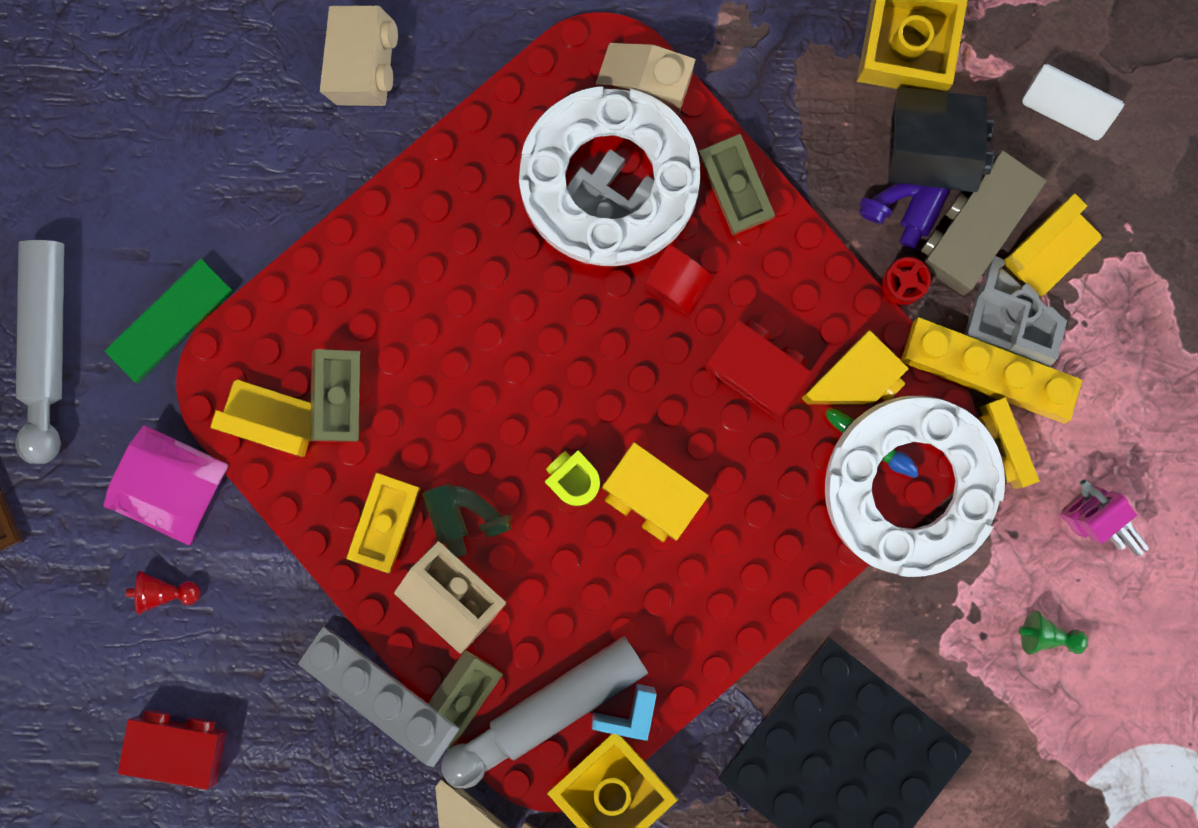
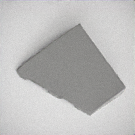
[964,256,1067,367]

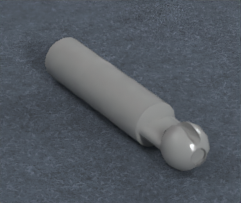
[15,240,64,464]
[441,635,649,789]

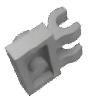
[566,149,654,219]

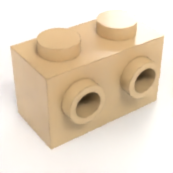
[320,6,398,106]
[394,541,506,654]

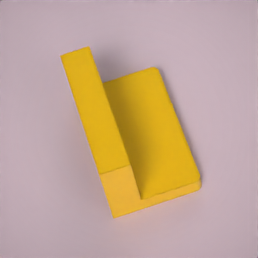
[1004,194,1102,298]
[210,380,311,457]

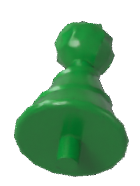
[1018,611,1089,655]

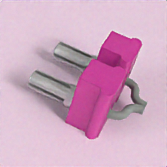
[1060,479,1149,556]

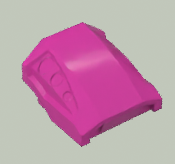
[103,425,229,546]

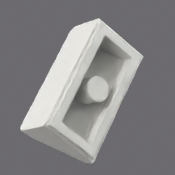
[1022,64,1124,140]

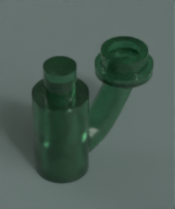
[422,483,512,558]

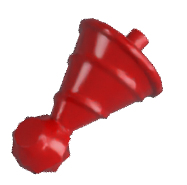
[126,570,201,615]

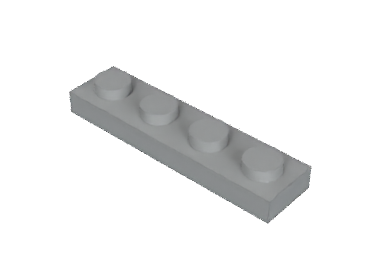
[298,627,460,767]

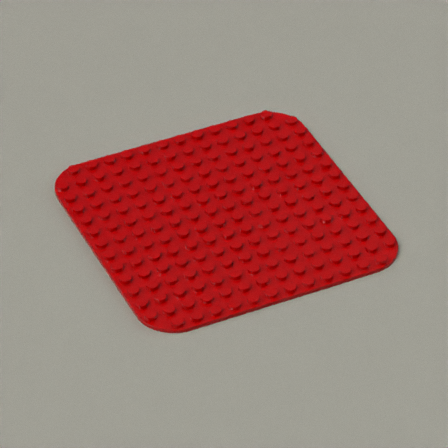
[176,12,977,812]

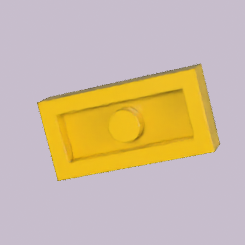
[979,397,1040,489]
[346,473,421,574]

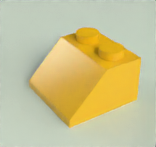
[547,734,679,828]

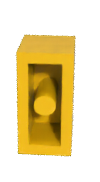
[602,443,709,542]

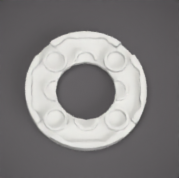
[519,86,700,266]
[825,396,1005,577]

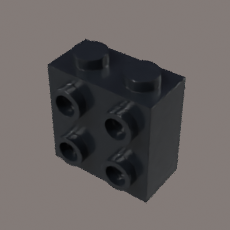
[888,87,994,192]

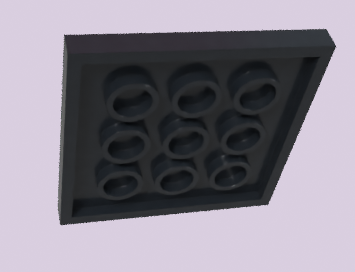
[718,638,972,828]

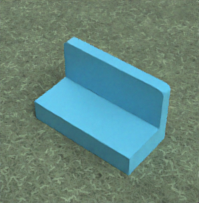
[592,684,657,741]

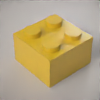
[857,0,968,92]

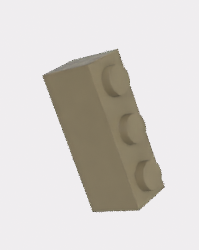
[921,150,1047,296]

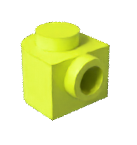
[545,451,600,506]

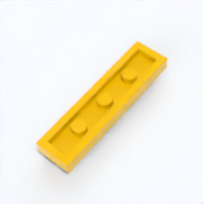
[901,317,1083,424]

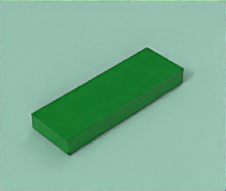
[105,258,234,384]

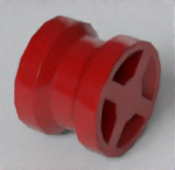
[881,257,931,306]

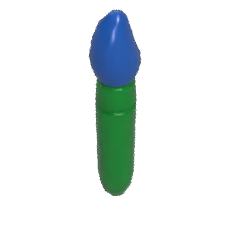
[826,409,918,478]

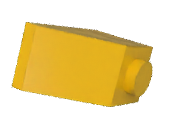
[802,330,909,404]

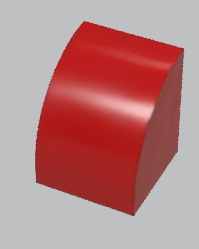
[644,244,713,316]

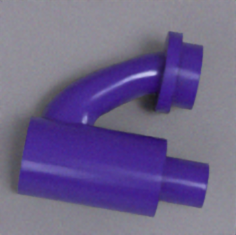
[859,183,950,249]

